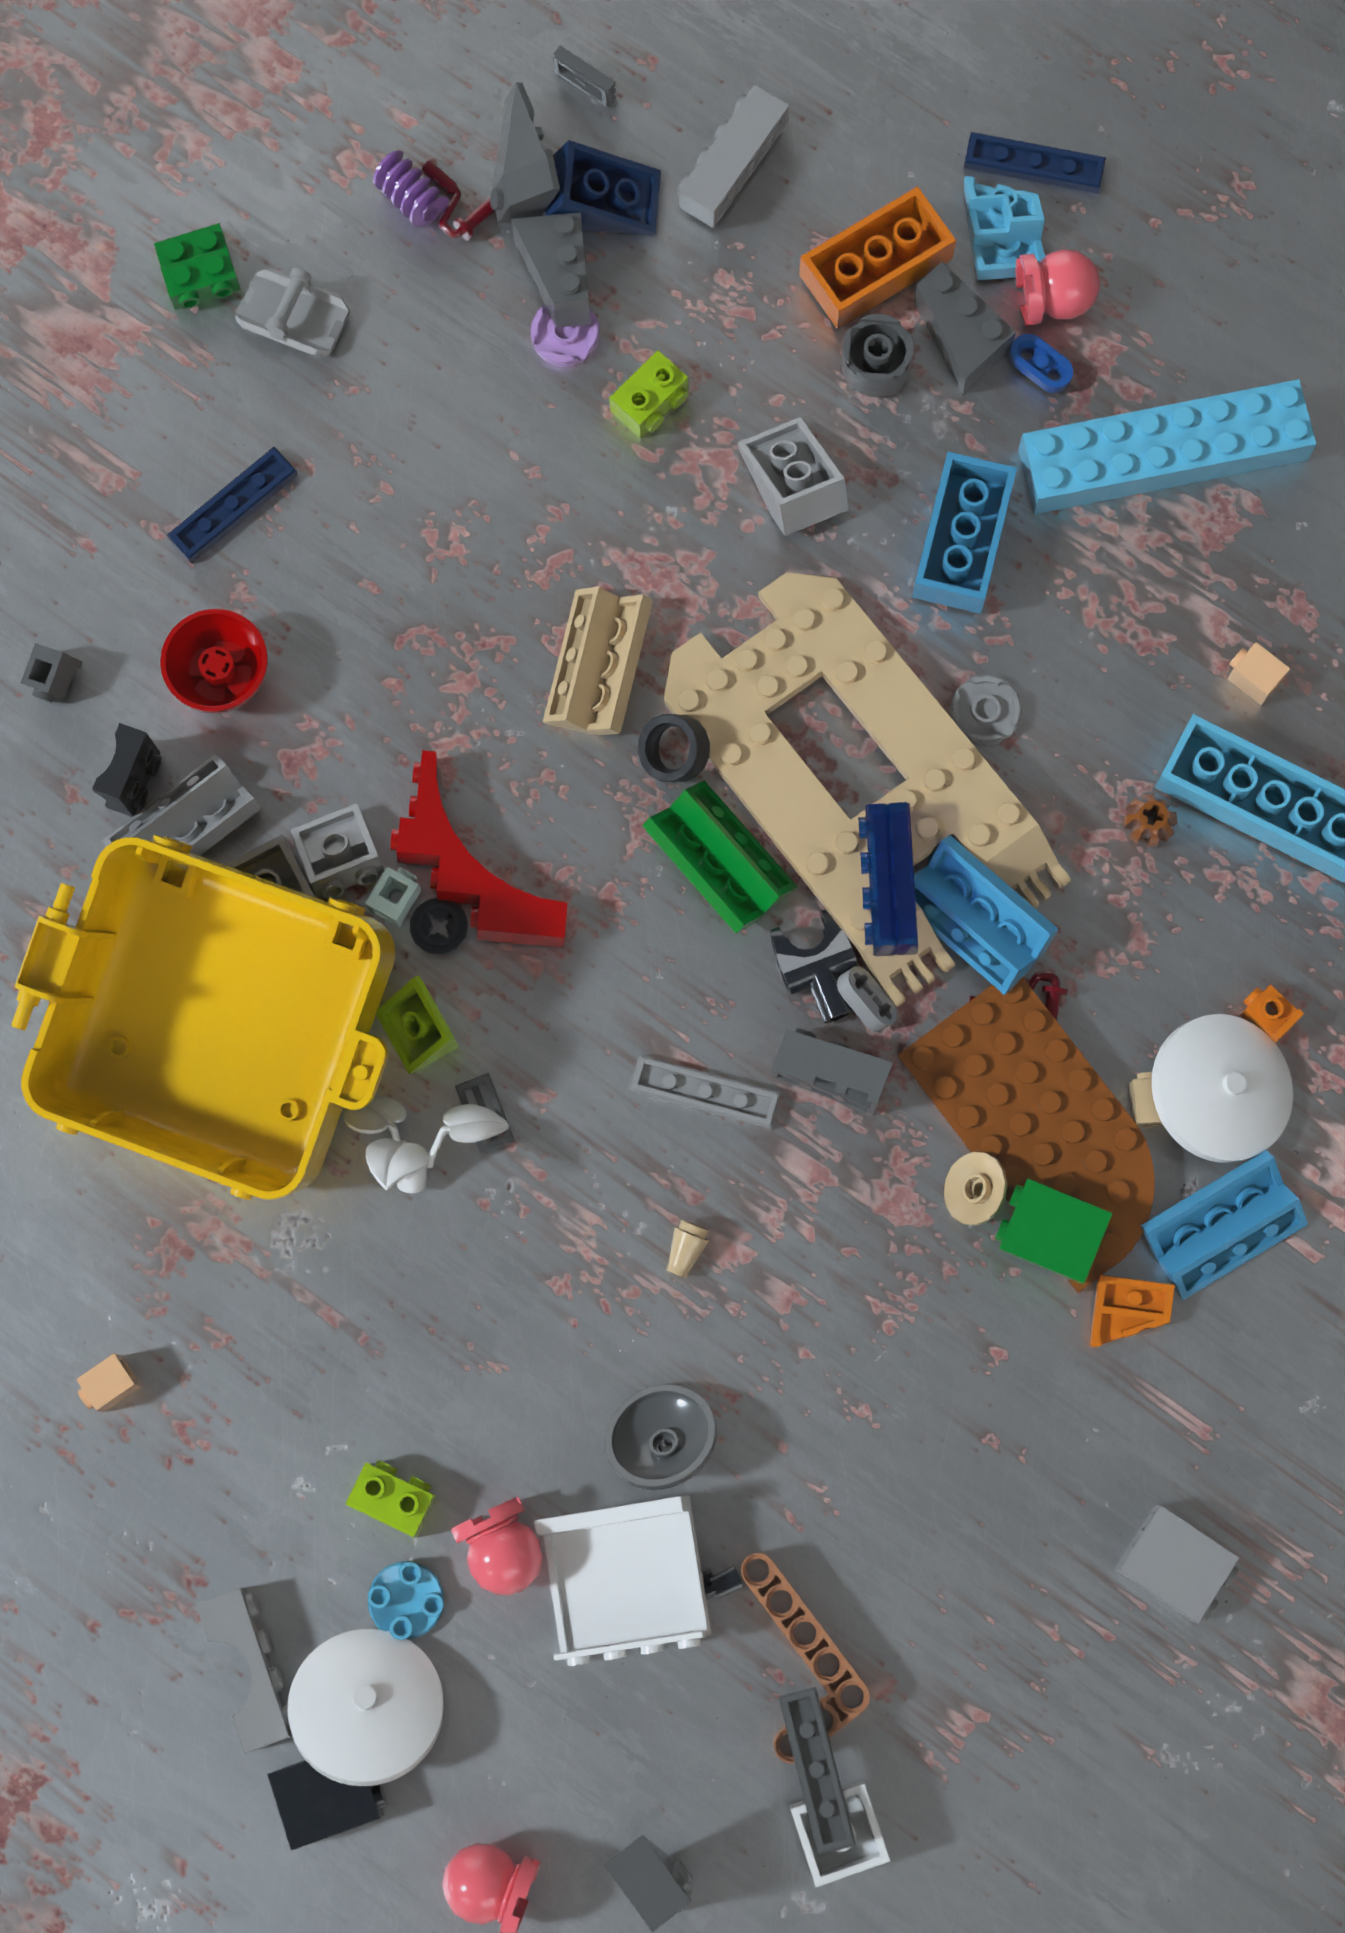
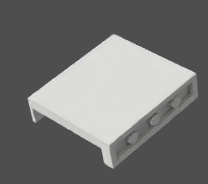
[534,1495,712,1666]

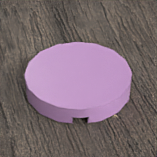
[531,306,600,367]

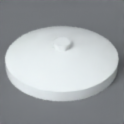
[1152,1014,1293,1163]
[288,1629,444,1786]

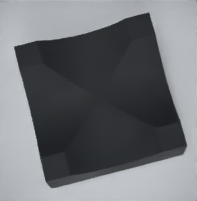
[92,723,162,817]

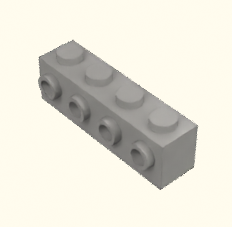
[677,84,789,228]

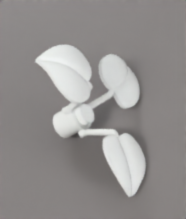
[343,1095,509,1193]

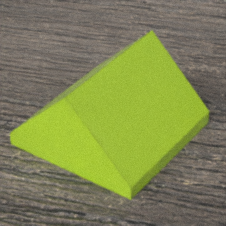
[376,975,459,1074]

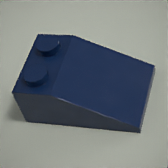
[545,140,661,236]

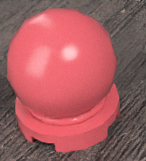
[1015,249,1100,325]
[451,1497,543,1595]
[442,1843,540,1933]

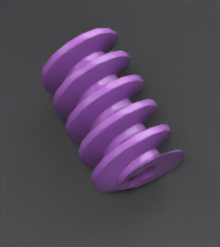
[373,150,449,228]

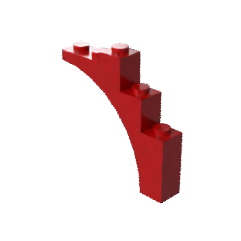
[390,750,568,948]

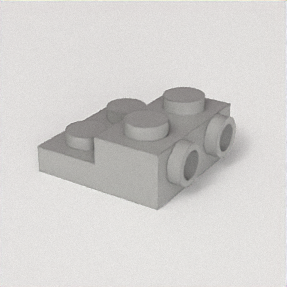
[290,803,385,899]

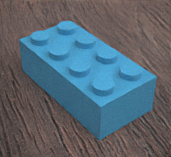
[912,452,1017,614]

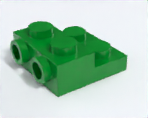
[154,223,241,310]

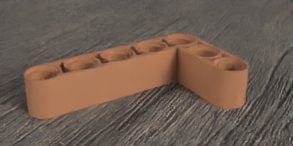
[741,1553,870,1763]

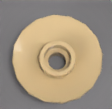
[943,1152,1007,1225]

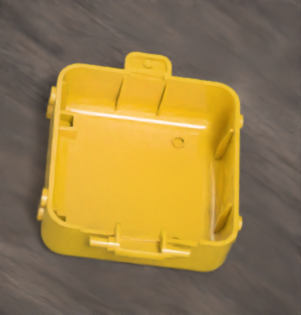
[11,834,395,1200]

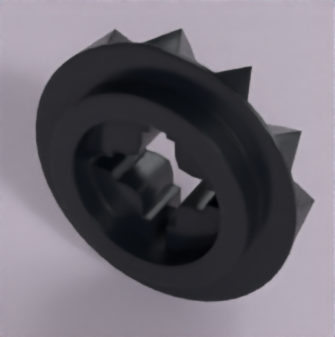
[410,898,468,956]

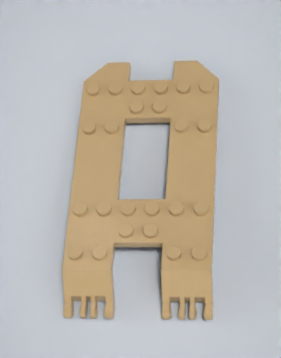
[664,572,1071,1008]

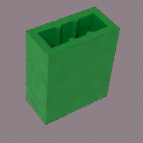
[995,1178,1113,1285]

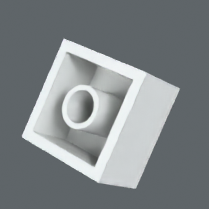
[789,1780,891,1887]

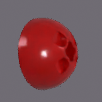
[160,609,268,714]

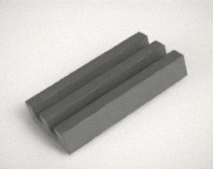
[553,45,616,108]
[455,1073,515,1155]

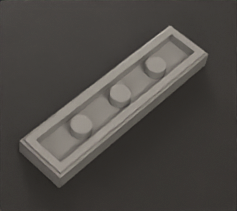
[629,1055,781,1130]

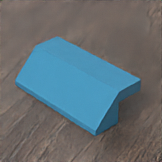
[904,835,1059,995]
[1140,1150,1308,1300]

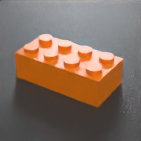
[799,186,956,329]

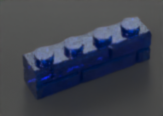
[858,802,918,957]

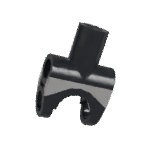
[770,909,858,1024]

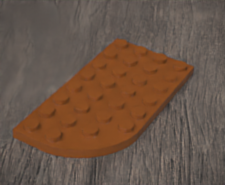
[897,977,1155,1293]

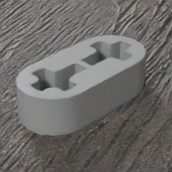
[837,966,897,1032]

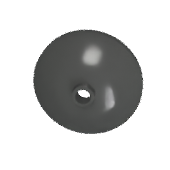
[605,1384,717,1490]

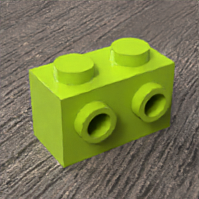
[609,350,689,439]
[345,1459,437,1538]

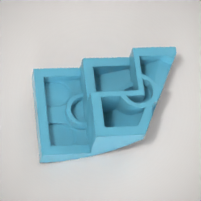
[964,176,1045,280]

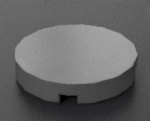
[949,675,1022,747]

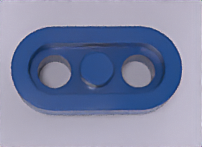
[1009,334,1073,393]

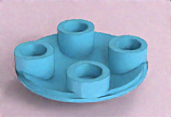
[368,1561,444,1640]

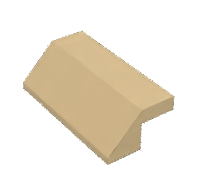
[543,587,653,735]

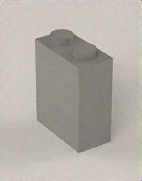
[1115,1505,1239,1623]

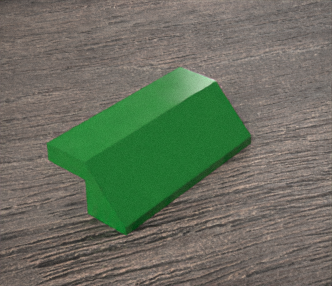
[642,780,798,934]

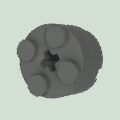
[841,314,914,397]

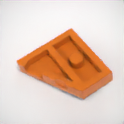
[1089,1274,1175,1347]

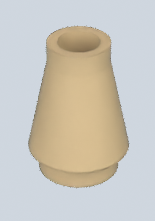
[666,1220,709,1278]

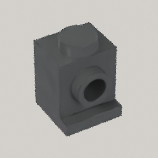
[21,643,83,703]

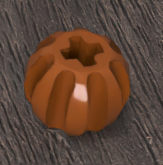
[1123,793,1178,847]

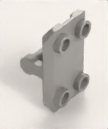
[235,267,351,356]

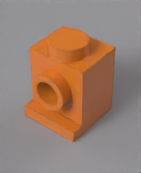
[1240,984,1304,1043]

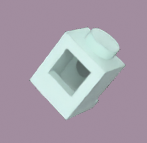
[365,867,421,929]

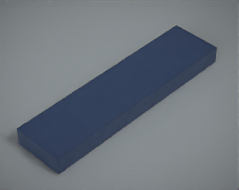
[963,132,1106,194]
[167,446,298,564]

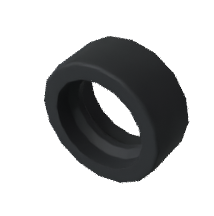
[638,714,710,782]

